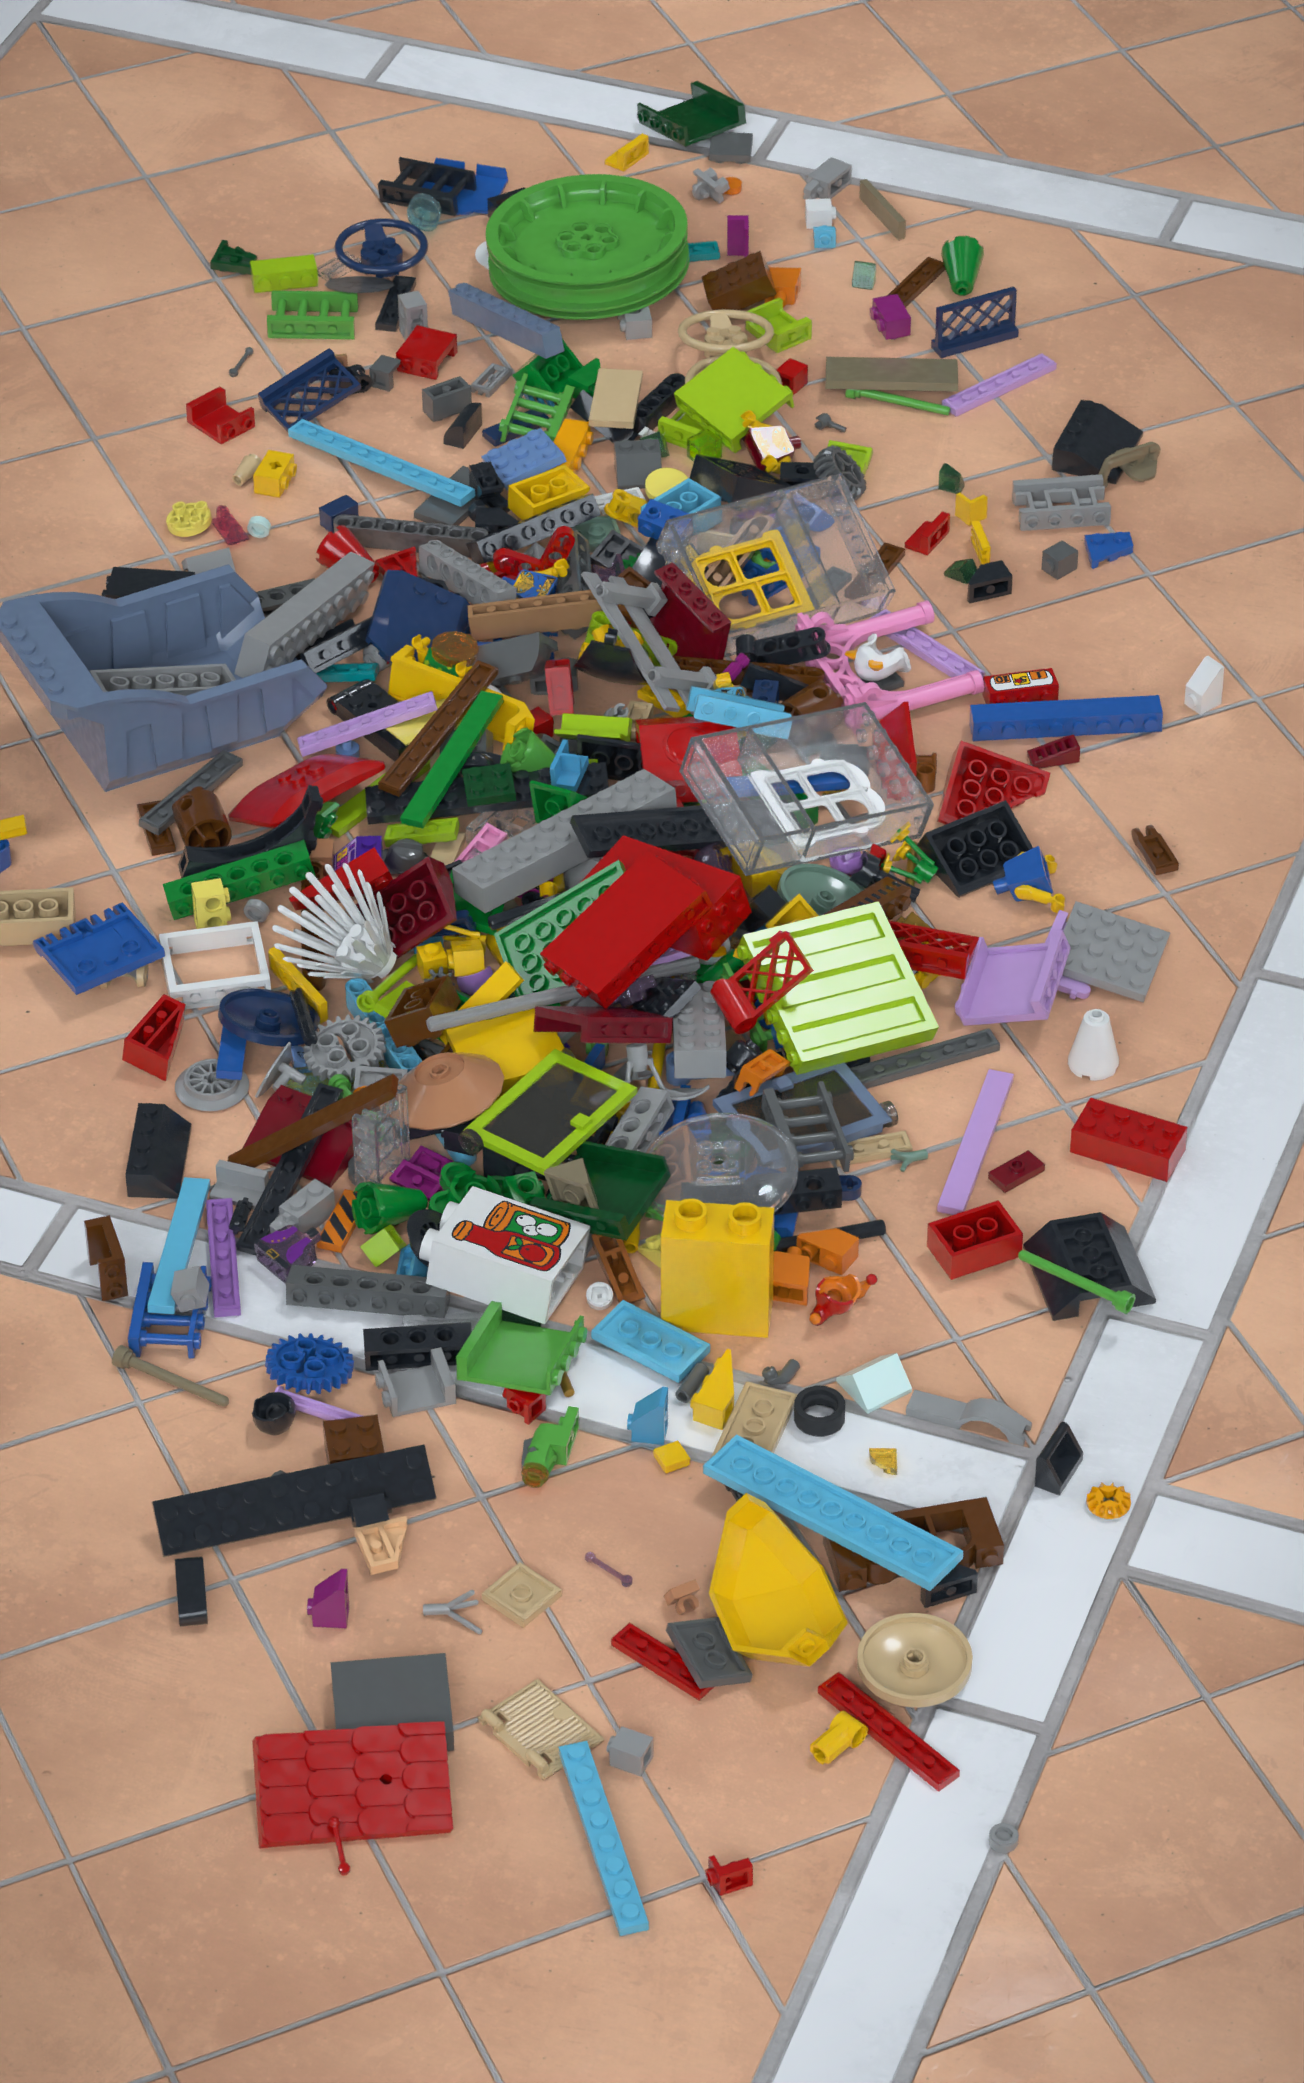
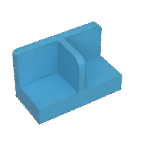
[550,739,589,792]

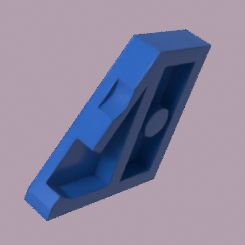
[1084,532,1134,569]

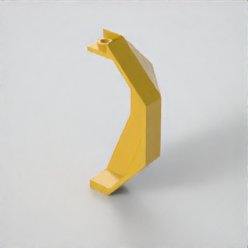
[709,1493,848,1667]

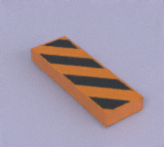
[317,1189,358,1253]

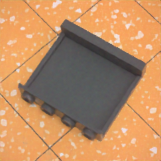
[331,1653,454,1751]

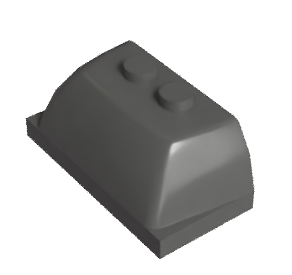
[453,632,558,688]

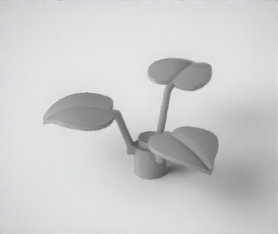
[589,1043,710,1105]

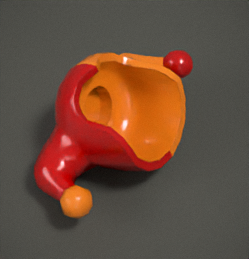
[809,1274,877,1326]

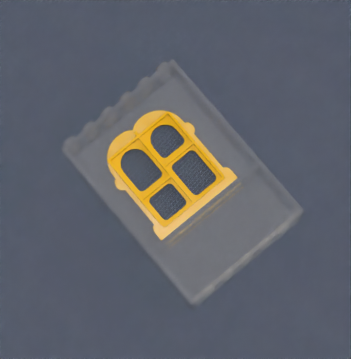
[656,473,896,658]

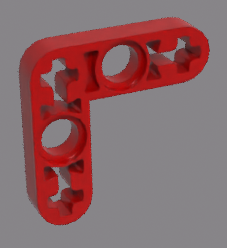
[493,526,575,577]

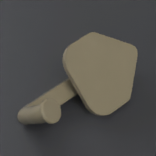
[1098,442,1161,488]

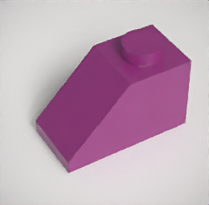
[307,1569,350,1628]

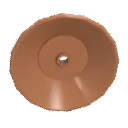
[389,1052,504,1131]

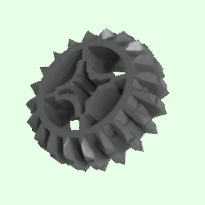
[813,445,867,504]

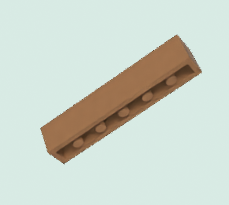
[468,590,604,641]

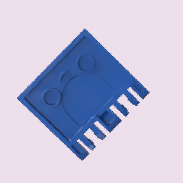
[33,902,165,995]

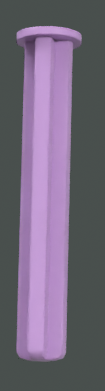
[275,1385,362,1421]

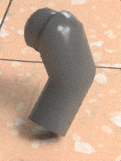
[762,1359,800,1386]

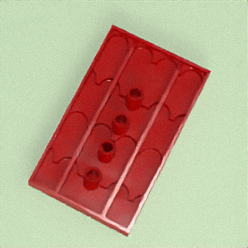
[252,1721,454,1848]

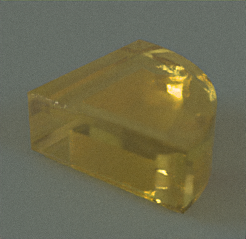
[869,1448,897,1475]

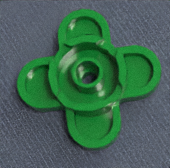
[428,1162,505,1214]

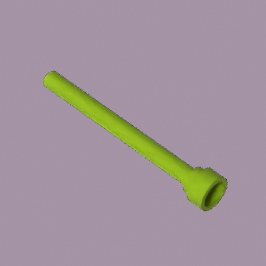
[356,954,417,1013]

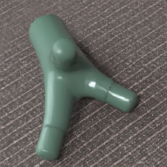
[890,1149,928,1172]

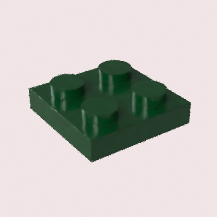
[462,763,516,807]

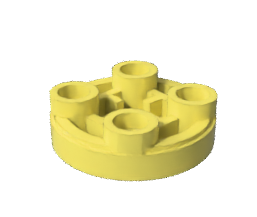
[645,468,688,499]
[166,501,212,537]

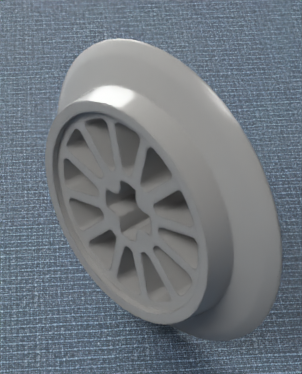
[175,1059,249,1111]

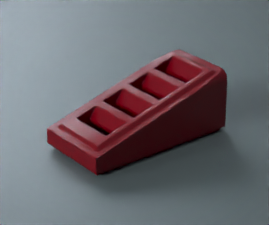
[1027,735,1080,768]

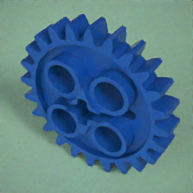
[265,1333,354,1394]

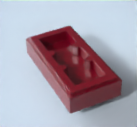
[988,1150,1045,1193]

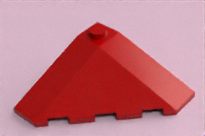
[937,740,1051,825]
[289,847,393,911]

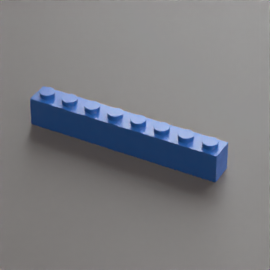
[969,695,1163,741]

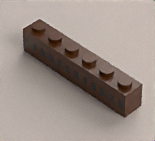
[823,876,912,920]

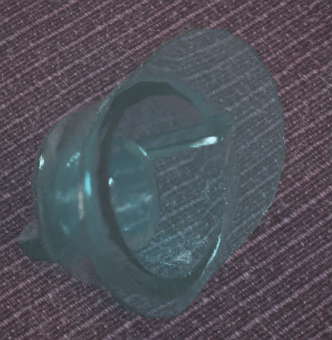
[407,194,442,231]

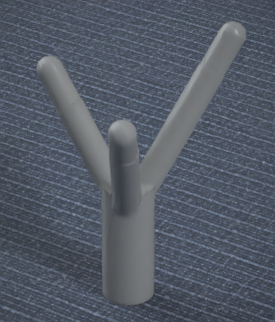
[423,1590,482,1634]

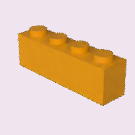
[548,418,594,473]

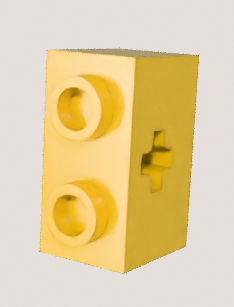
[253,450,297,498]
[446,939,485,977]

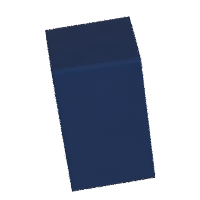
[319,495,359,533]

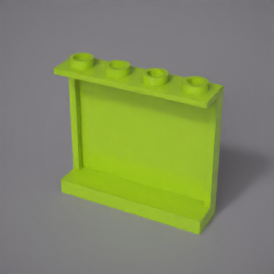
[674,346,794,453]

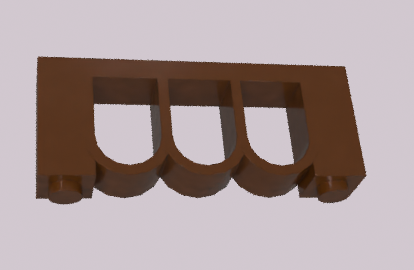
[823,1497,1004,1592]

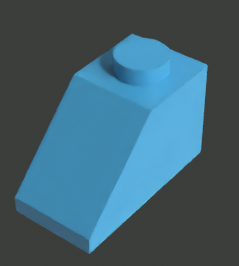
[627,1387,668,1445]

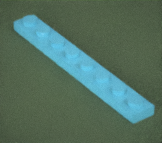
[559,1741,649,1936]

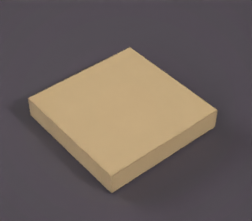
[482,1562,562,1628]

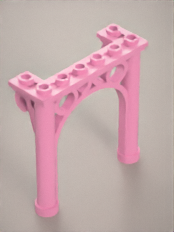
[795,600,984,734]

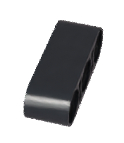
[175,1557,208,1626]

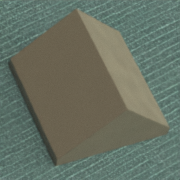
[544,1158,599,1209]

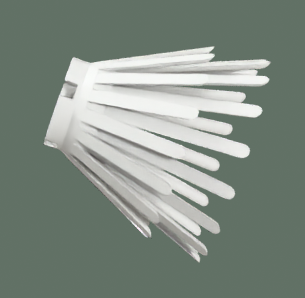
[272,863,397,983]

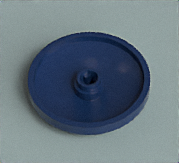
[218,989,320,1047]

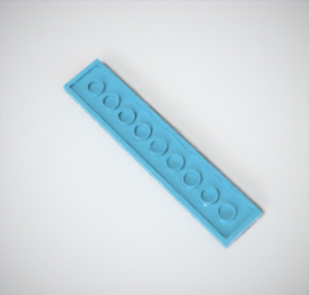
[703,1435,963,1591]

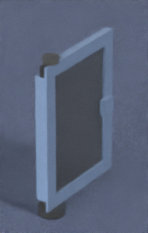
[712,1063,898,1170]

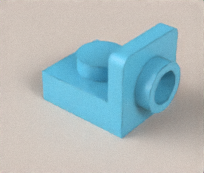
[813,225,836,248]

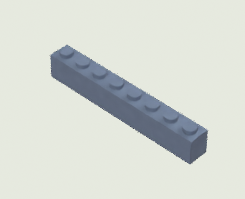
[448,283,564,359]

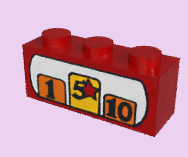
[982,668,1059,704]

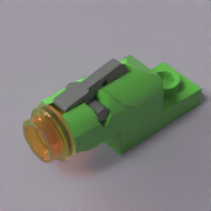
[521,1406,579,1488]

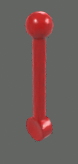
[328,1816,350,1875]

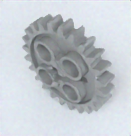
[303,1015,387,1083]

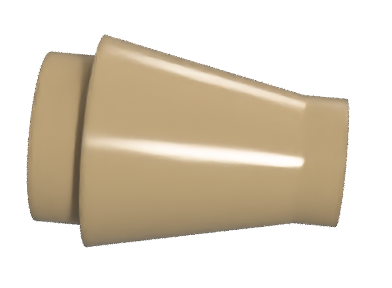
[232,454,262,486]

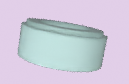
[247,516,271,538]

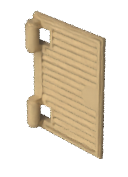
[477,1679,604,1780]

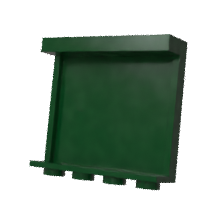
[530,1141,671,1241]

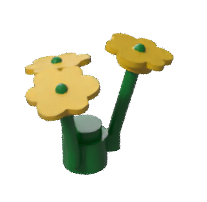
[881,822,938,884]

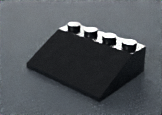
[1052,400,1143,484]
[689,454,795,508]
[917,800,1033,898]

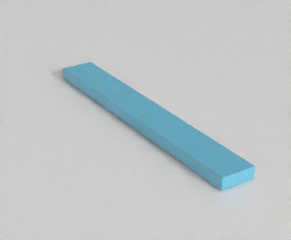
[147,1177,210,1314]

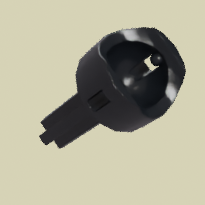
[849,851,920,903]

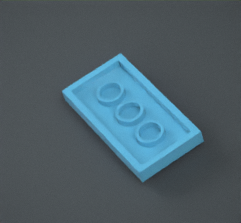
[591,1300,711,1383]

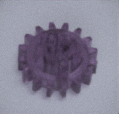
[608,974,657,1008]

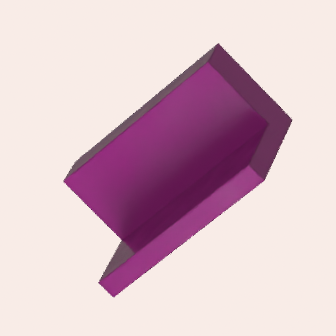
[727,215,749,258]

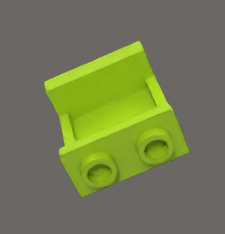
[746,297,812,353]
[658,410,713,452]

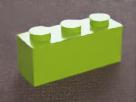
[250,254,318,293]

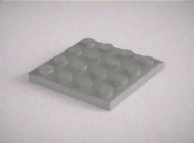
[1062,901,1170,1003]

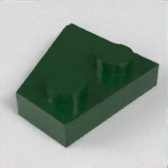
[210,240,257,275]

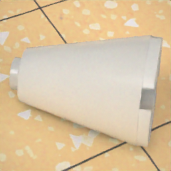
[1068,1009,1119,1081]

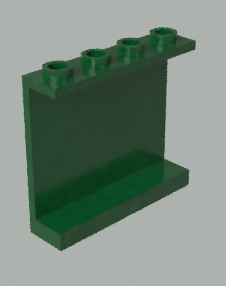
[637,81,746,147]

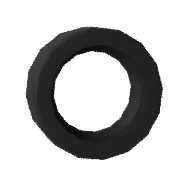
[794,1385,846,1437]

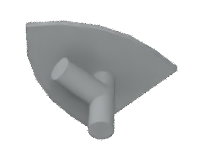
[255,1042,307,1098]

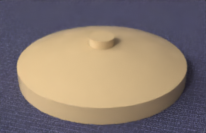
[857,1613,973,1707]

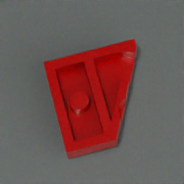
[375,547,417,577]

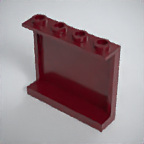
[649,562,732,660]
[533,1006,673,1043]

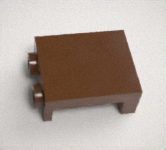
[84,1215,128,1301]

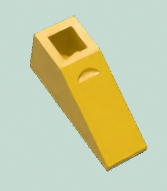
[690,1348,734,1430]

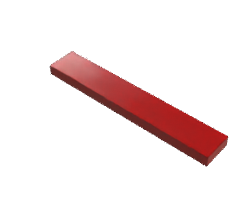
[818,1672,960,1792]

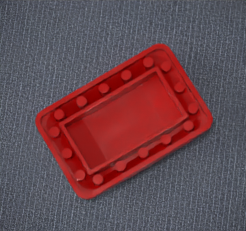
[228,754,386,828]

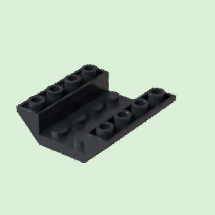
[1023,1212,1156,1321]

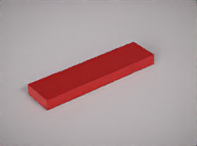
[611,1622,714,1701]

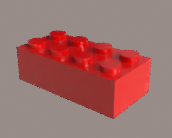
[1070,1097,1188,1182]

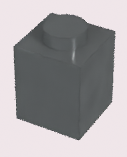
[1041,540,1078,580]

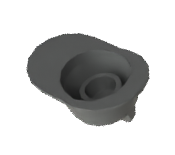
[383,839,428,874]

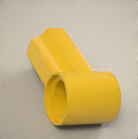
[810,1711,868,1765]

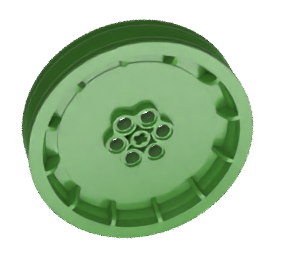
[486,174,690,320]

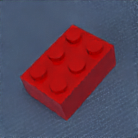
[927,1200,1023,1280]

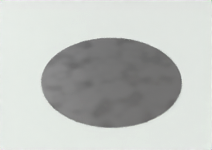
[325,276,394,293]

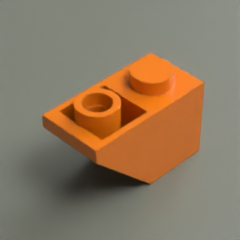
[797,1228,859,1276]

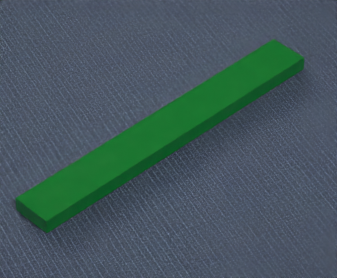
[400,691,504,829]

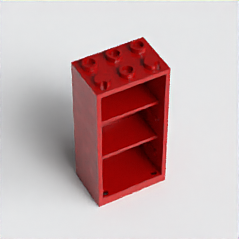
[581,835,752,961]

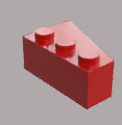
[122,994,186,1081]

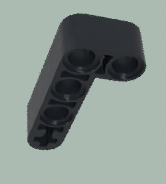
[632,373,685,436]

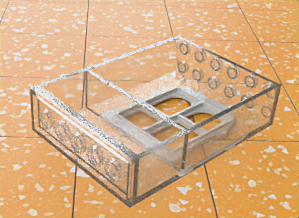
[679,702,934,876]

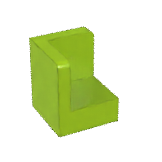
[360,1225,407,1267]

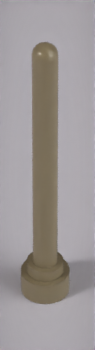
[112,1345,229,1407]

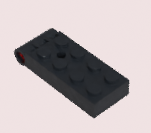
[326,679,408,762]

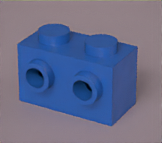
[638,499,692,548]

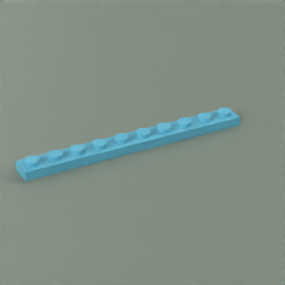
[288,419,475,507]

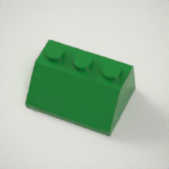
[512,339,583,394]

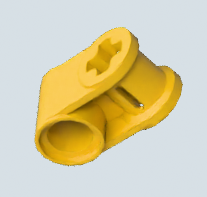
[604,489,647,527]

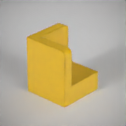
[955,492,988,526]

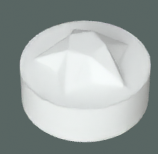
[586,1282,613,1310]

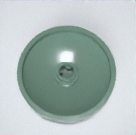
[777,863,865,916]

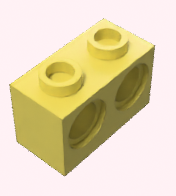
[191,878,231,929]

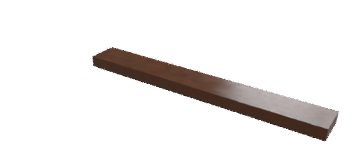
[378,660,499,797]
[228,1073,399,1168]

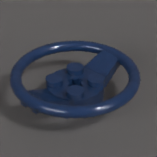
[334,218,428,278]

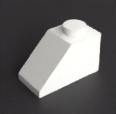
[1184,656,1224,715]

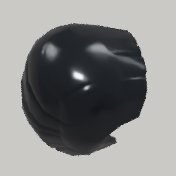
[252,1392,296,1435]

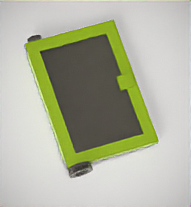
[458,1048,637,1176]

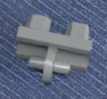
[692,167,730,203]

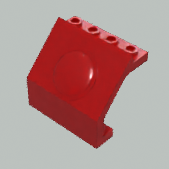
[635,717,742,802]

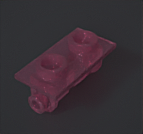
[212,505,249,546]

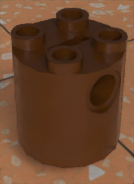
[780,679,844,745]
[172,786,232,848]

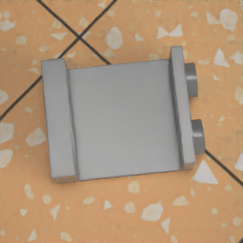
[375,1347,456,1417]

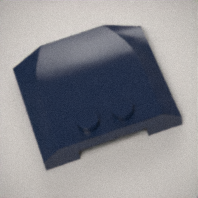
[365,570,470,663]

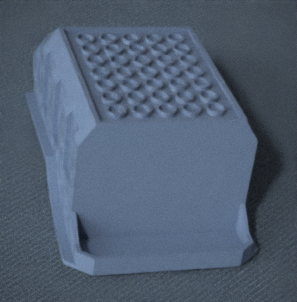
[0,564,327,792]

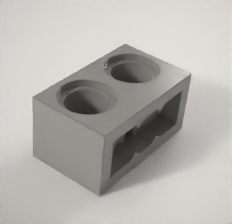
[398,291,428,340]

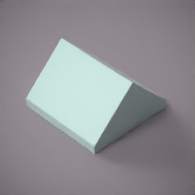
[836,1353,912,1414]

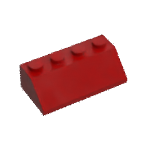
[875,702,917,800]

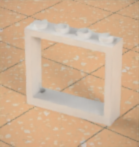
[159,921,271,1010]

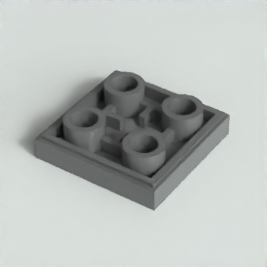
[709,132,753,164]

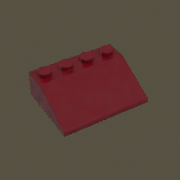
[355,856,457,959]
[242,1085,367,1188]

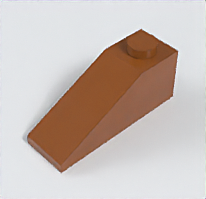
[591,1234,646,1304]

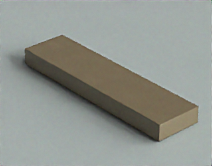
[859,179,906,240]

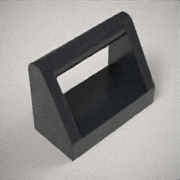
[1035,1422,1083,1496]

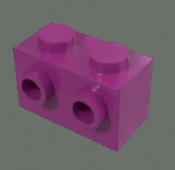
[870,294,911,340]

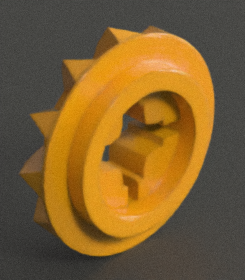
[1086,1482,1131,1519]

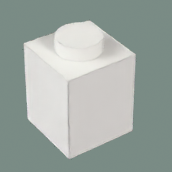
[805,198,836,229]

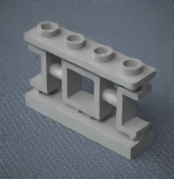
[1012,474,1111,531]

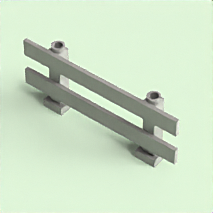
[581,571,716,714]

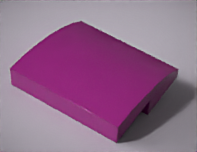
[389,1145,454,1201]

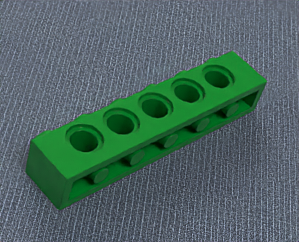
[163,840,315,920]

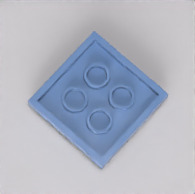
[481,428,567,490]

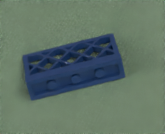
[931,286,1019,358]
[257,348,361,432]

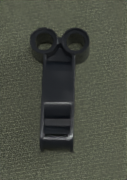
[735,627,831,665]

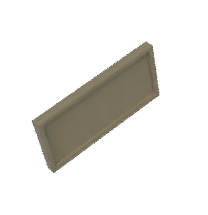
[825,357,958,392]

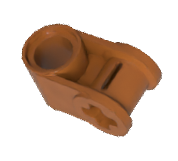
[915,752,937,794]

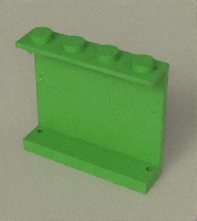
[456,1301,587,1395]

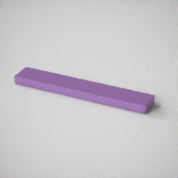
[206,1198,241,1317]

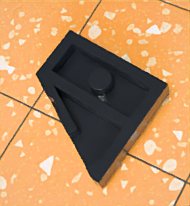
[590,529,644,574]

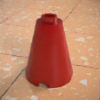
[316,525,379,583]

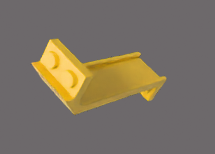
[387,645,535,753]

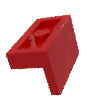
[904,511,950,556]

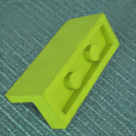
[554,713,633,742]

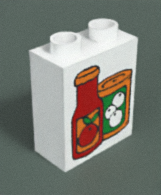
[419,1186,590,1324]

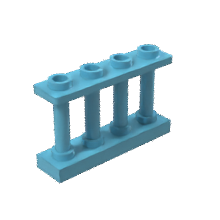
[686,686,792,737]

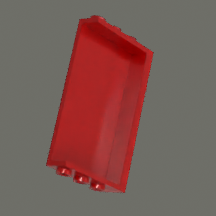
[540,851,713,1009]

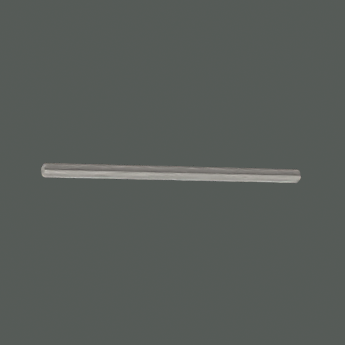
[426,956,700,1032]

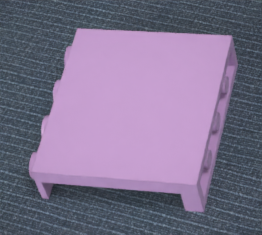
[955,930,1071,1026]

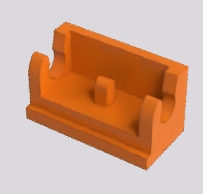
[734,1049,790,1096]

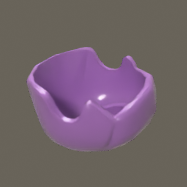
[828,846,865,876]
[457,966,494,996]

